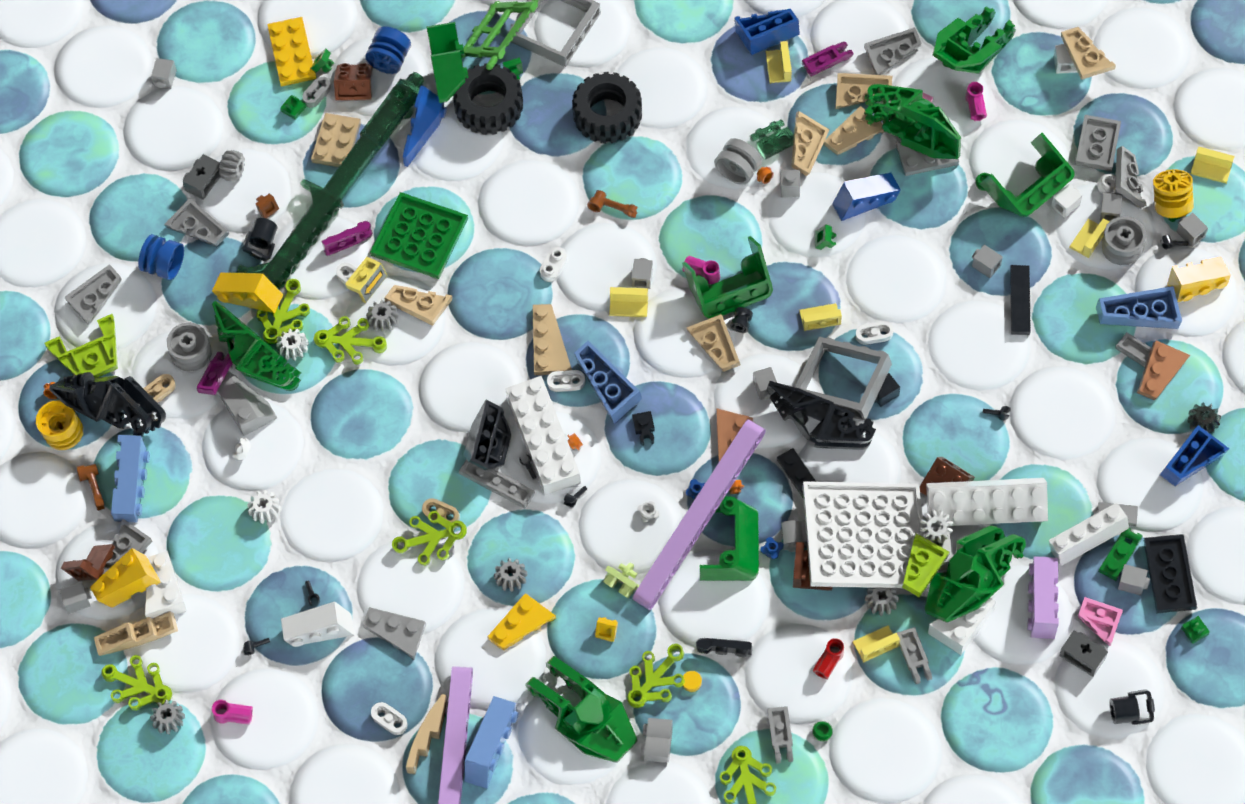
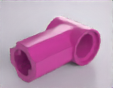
[965,82,987,121]
[682,256,721,284]
[212,700,253,725]

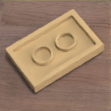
[311,113,361,169]

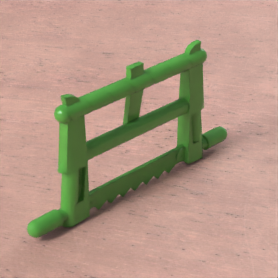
[461,0,539,70]

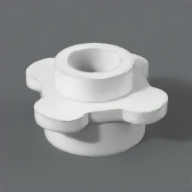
[637,501,659,522]

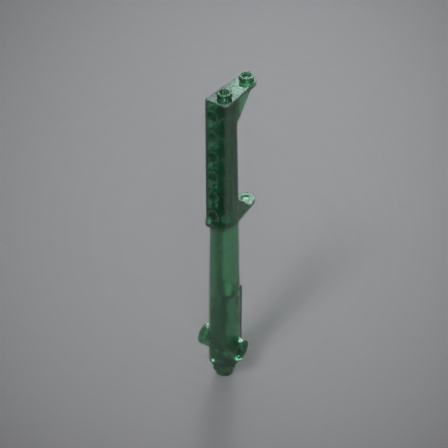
[236,72,425,290]

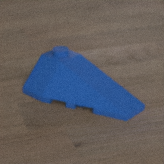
[403,86,447,167]

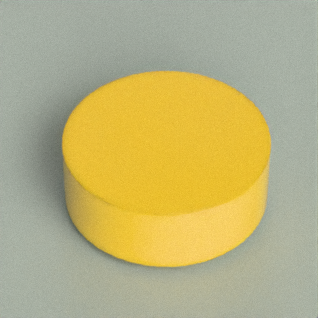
[683,671,702,692]

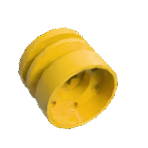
[1153,169,1194,218]
[36,400,84,450]

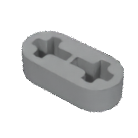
[302,77,331,108]

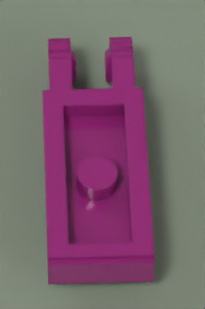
[802,41,854,77]
[322,221,373,256]
[196,351,233,395]

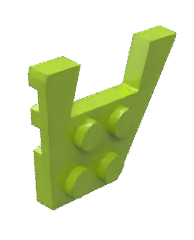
[44,314,118,378]

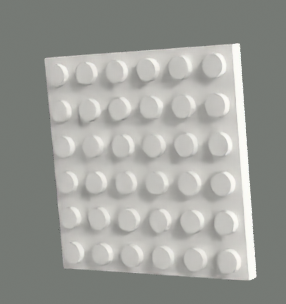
[802,481,930,589]

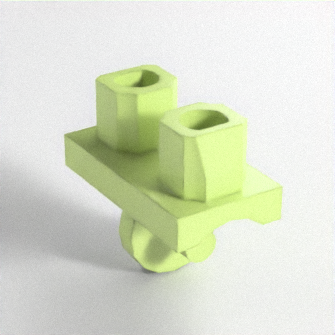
[603,563,639,598]

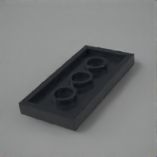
[1144,534,1197,613]

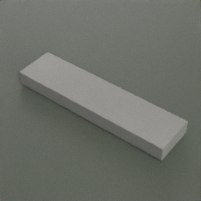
[459,459,535,509]

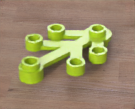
[256,279,310,344]
[314,316,387,365]
[392,511,467,566]
[627,644,685,708]
[101,655,172,711]
[720,746,776,804]

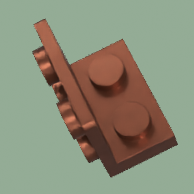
[334,63,373,100]
[919,457,975,496]
[793,542,833,591]
[61,544,115,581]

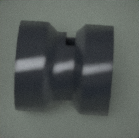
[730,307,753,333]

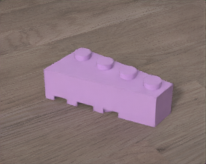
[1027,556,1059,639]

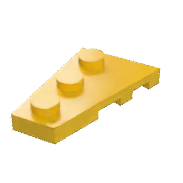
[487,593,556,651]

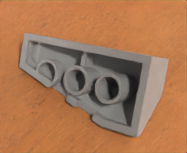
[217,371,277,436]

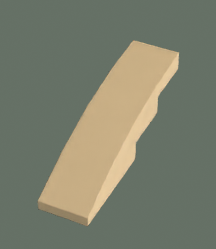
[94,611,178,656]
[406,694,447,774]

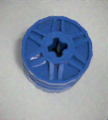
[365,26,411,74]
[138,234,184,281]

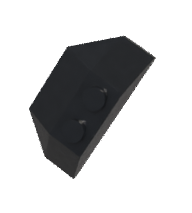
[464,399,512,470]

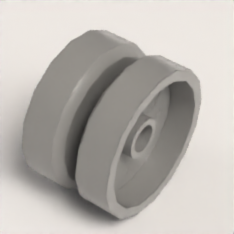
[714,138,762,185]
[1101,217,1146,265]
[167,322,212,371]

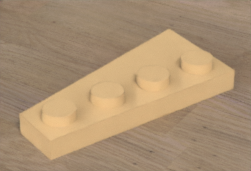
[533,304,572,375]

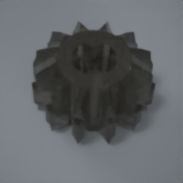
[1187,402,1221,434]

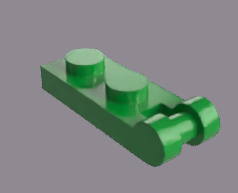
[1099,528,1143,581]

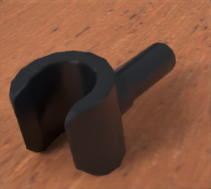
[1160,235,1188,249]
[983,406,1011,420]
[519,454,537,480]
[564,486,587,507]
[305,581,320,606]
[243,638,270,655]

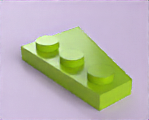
[902,533,950,597]

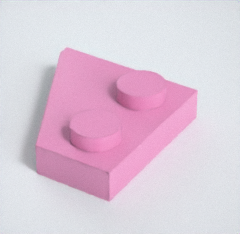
[1078,597,1123,646]

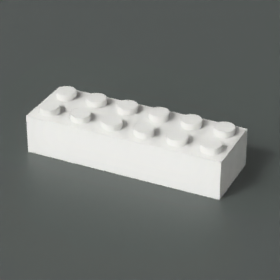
[505,376,581,495]
[926,478,1048,527]

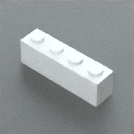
[1049,503,1129,566]

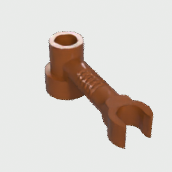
[587,190,638,218]
[76,464,105,511]

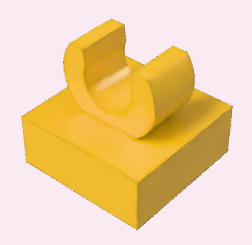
[595,617,618,642]

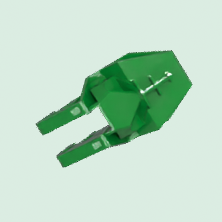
[932,6,1016,74]
[864,84,961,159]
[212,301,301,391]
[924,525,1026,623]
[525,656,638,763]

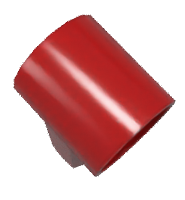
[813,638,844,680]

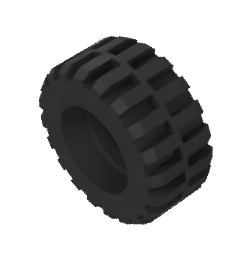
[453,63,523,135]
[572,72,642,144]

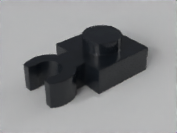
[632,411,655,446]

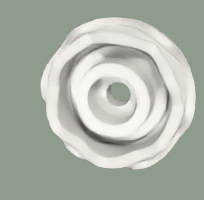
[1098,174,1117,194]
[232,437,251,460]

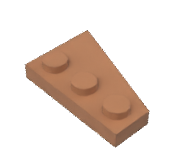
[1137,340,1190,400]

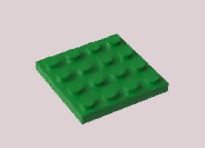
[370,192,468,279]

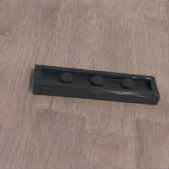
[1010,265,1031,335]

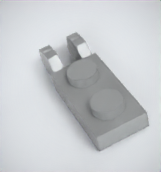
[897,627,932,684]
[767,706,793,764]

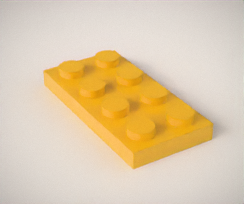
[267,17,316,87]

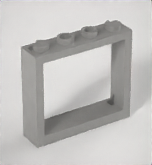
[508,0,601,67]
[795,337,892,421]

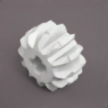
[276,328,309,361]
[247,490,281,524]
[920,509,953,543]

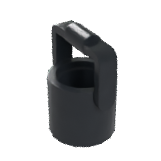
[242,218,278,262]
[1109,689,1155,725]

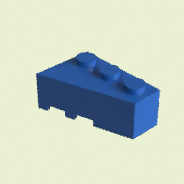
[734,8,800,55]
[832,172,901,221]
[1159,425,1230,486]

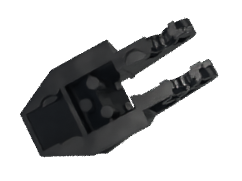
[49,372,166,437]
[767,381,876,450]

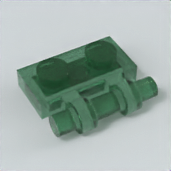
[749,119,794,160]

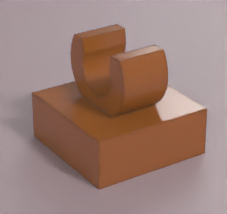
[255,193,279,218]

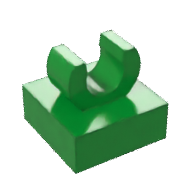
[311,48,334,73]
[502,57,523,80]
[280,95,306,120]
[815,224,837,250]
[1181,616,1210,644]

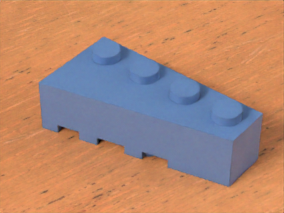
[1096,286,1182,329]
[574,341,642,424]
[111,435,150,522]
[465,696,518,789]

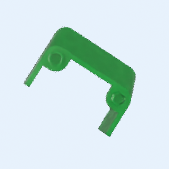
[426,22,469,103]
[980,132,1075,217]
[682,236,773,319]
[700,496,759,581]

